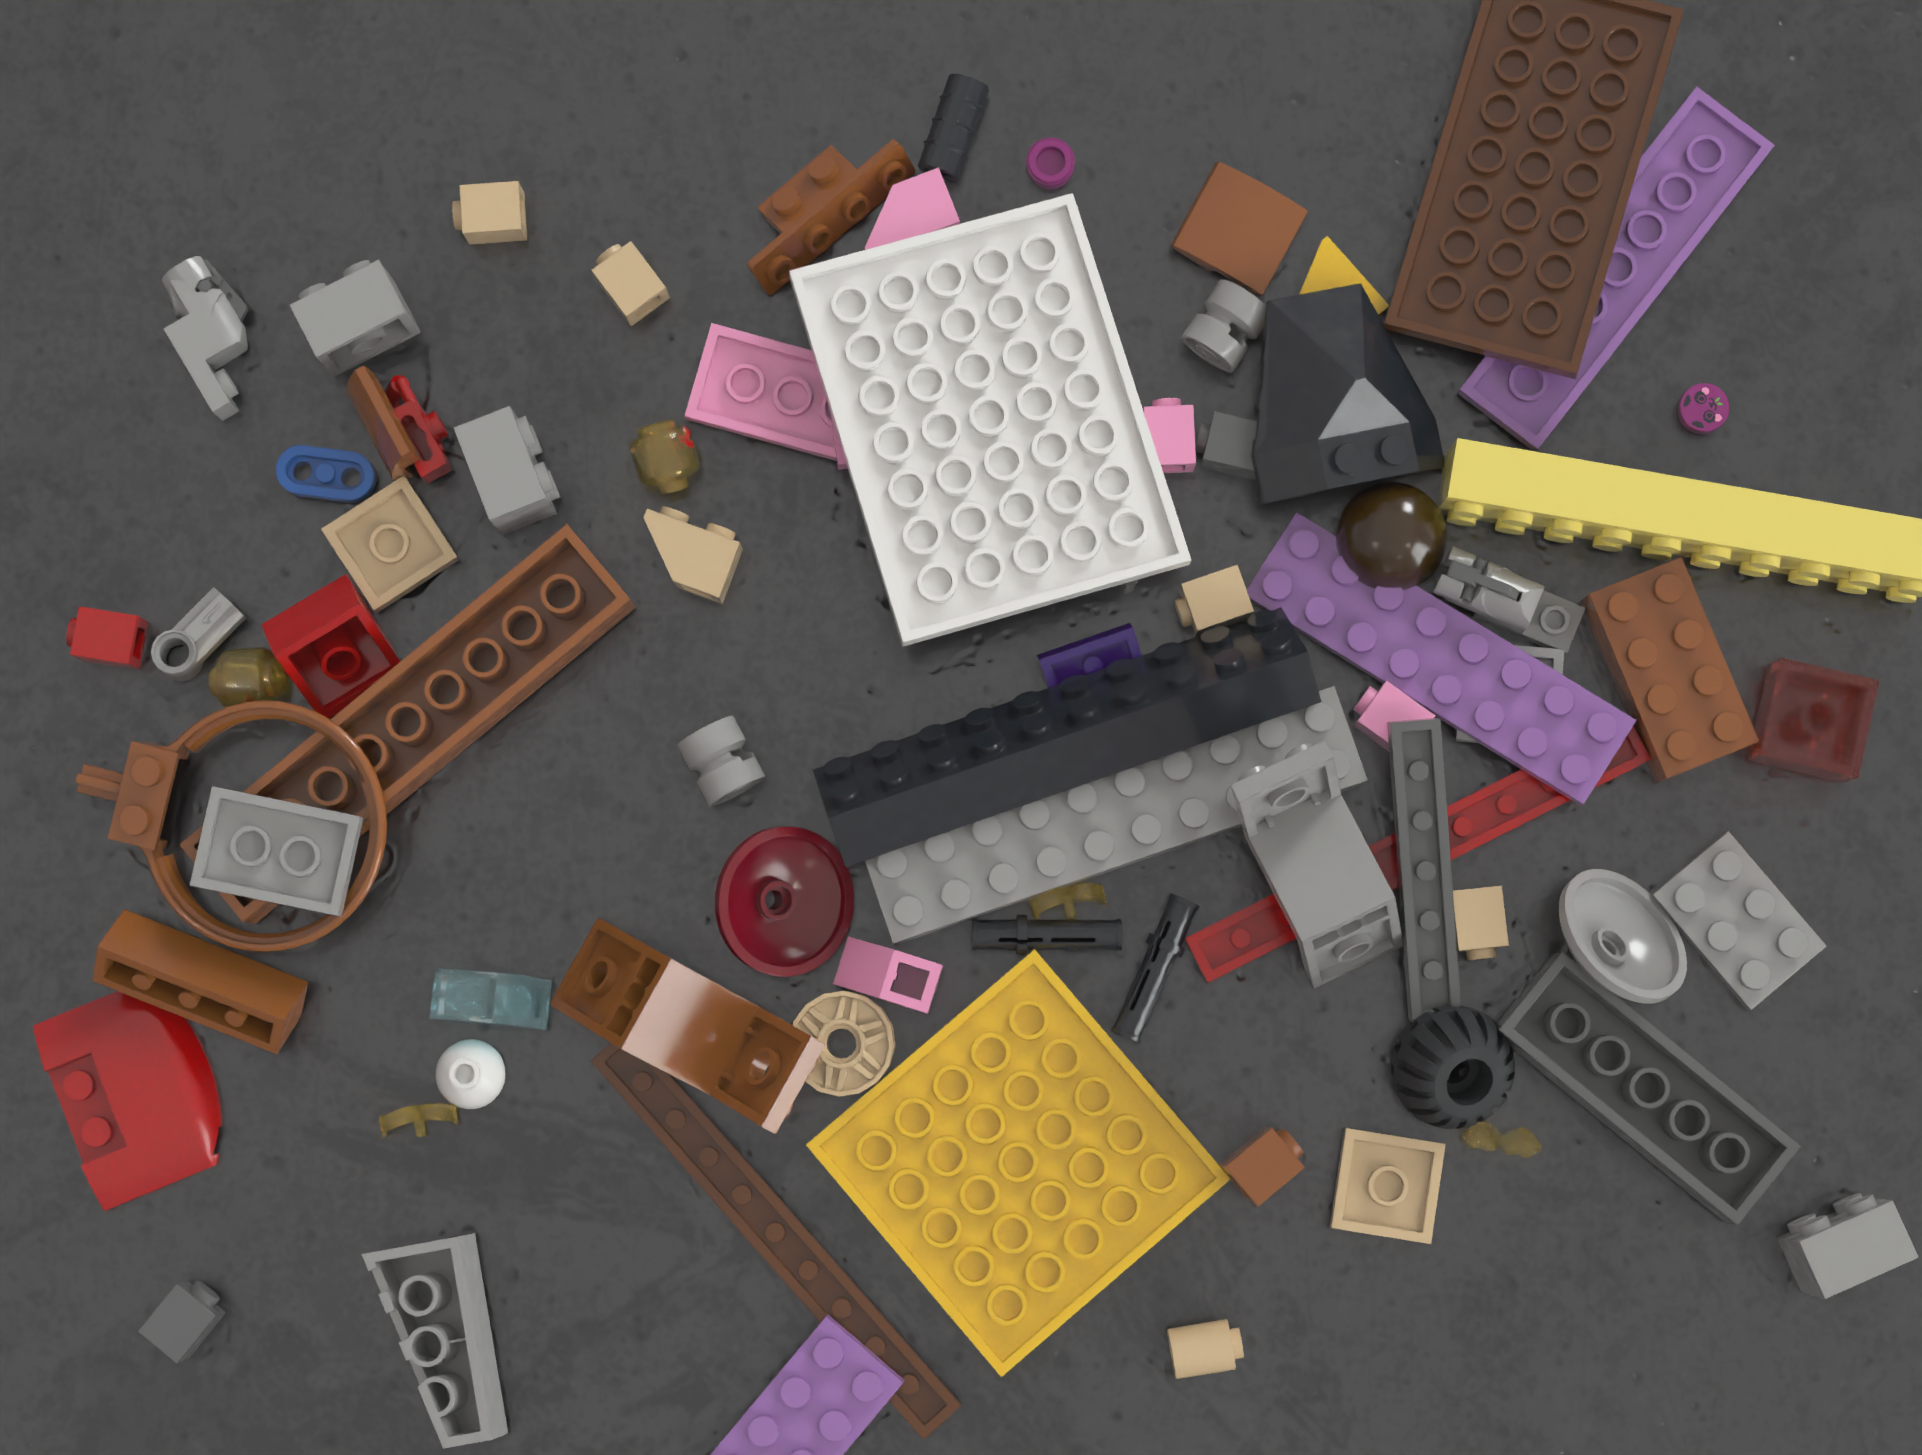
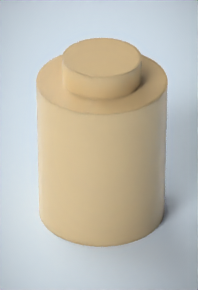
[1167,1319,1244,1379]

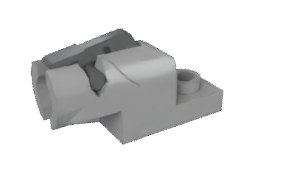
[161,256,248,421]
[1432,546,1586,655]

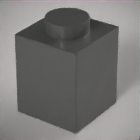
[1195,411,1258,480]
[138,1281,226,1363]

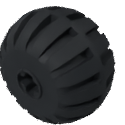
[1391,1005,1515,1129]

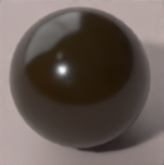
[1336,482,1447,590]

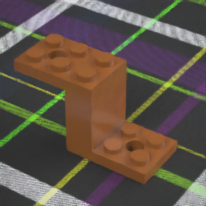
[549,918,825,1134]

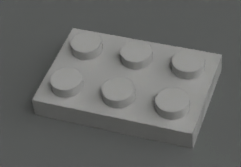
[190,786,364,917]
[1651,831,1826,1010]

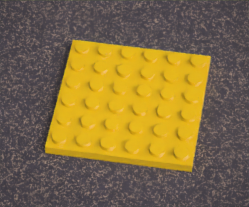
[806,949,1230,1377]

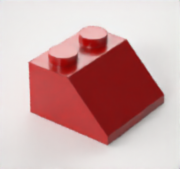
[261,574,401,719]

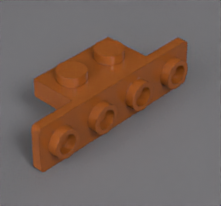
[747,139,916,295]

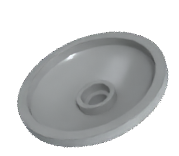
[1559,869,1687,1004]

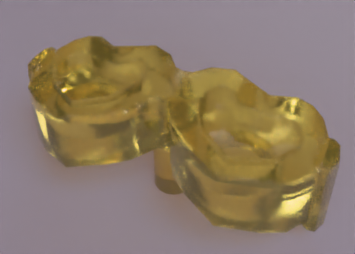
[1030,883,1107,920]
[379,1103,459,1138]
[1462,1121,1542,1159]

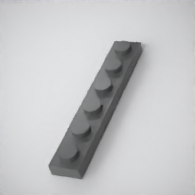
[1387,718,1461,1023]

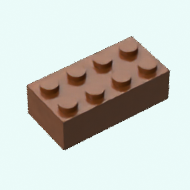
[1580,557,1759,783]

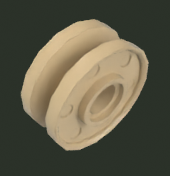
[793,991,896,1097]

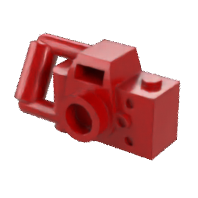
[384,375,453,484]

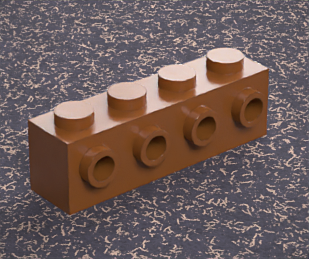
[92,909,308,1054]

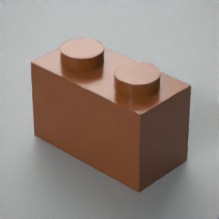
[1219,1127,1305,1207]

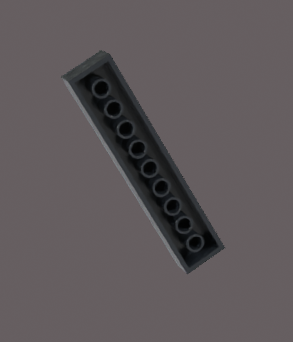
[813,607,1322,867]

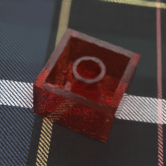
[1747,657,1879,783]

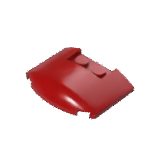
[33,991,222,1211]

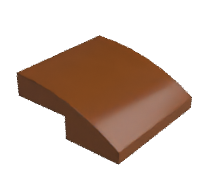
[1170,162,1308,296]
[346,365,420,482]

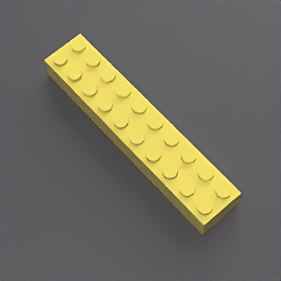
[1437,438,1922,603]

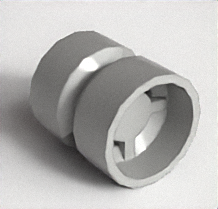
[1181,280,1266,373]
[677,715,766,807]

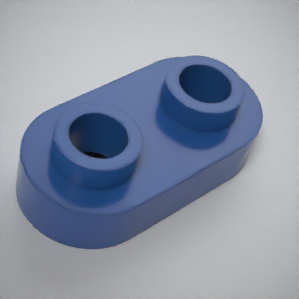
[276,445,377,503]

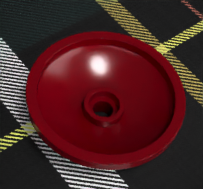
[715,826,854,977]

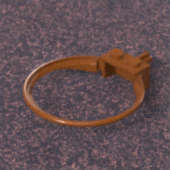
[76,701,387,952]

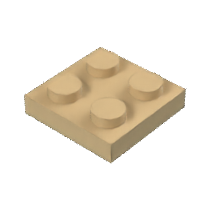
[321,476,460,613]
[1330,1128,1446,1244]

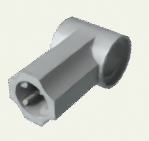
[151,587,246,682]

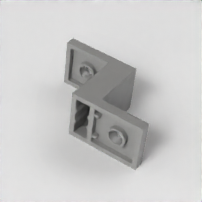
[1231,740,1403,988]

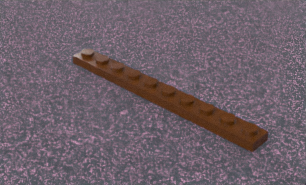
[591,1043,961,1440]

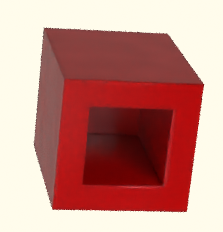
[66,606,149,670]

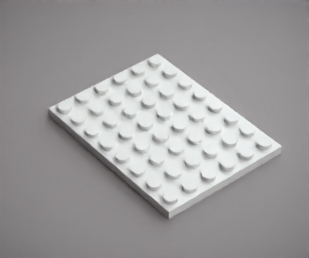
[789,193,1191,647]

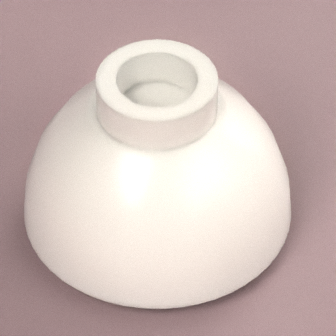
[435,1039,505,1109]

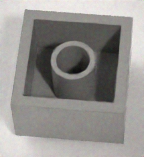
[290,259,421,377]
[454,406,560,535]
[1777,1193,1919,1299]

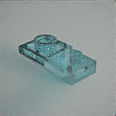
[430,969,552,1030]

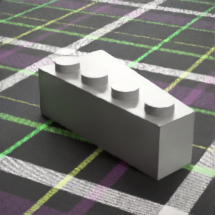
[361,1233,508,1449]

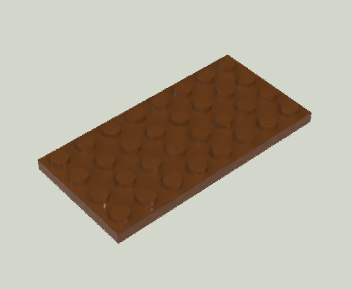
[1384,0,1684,379]

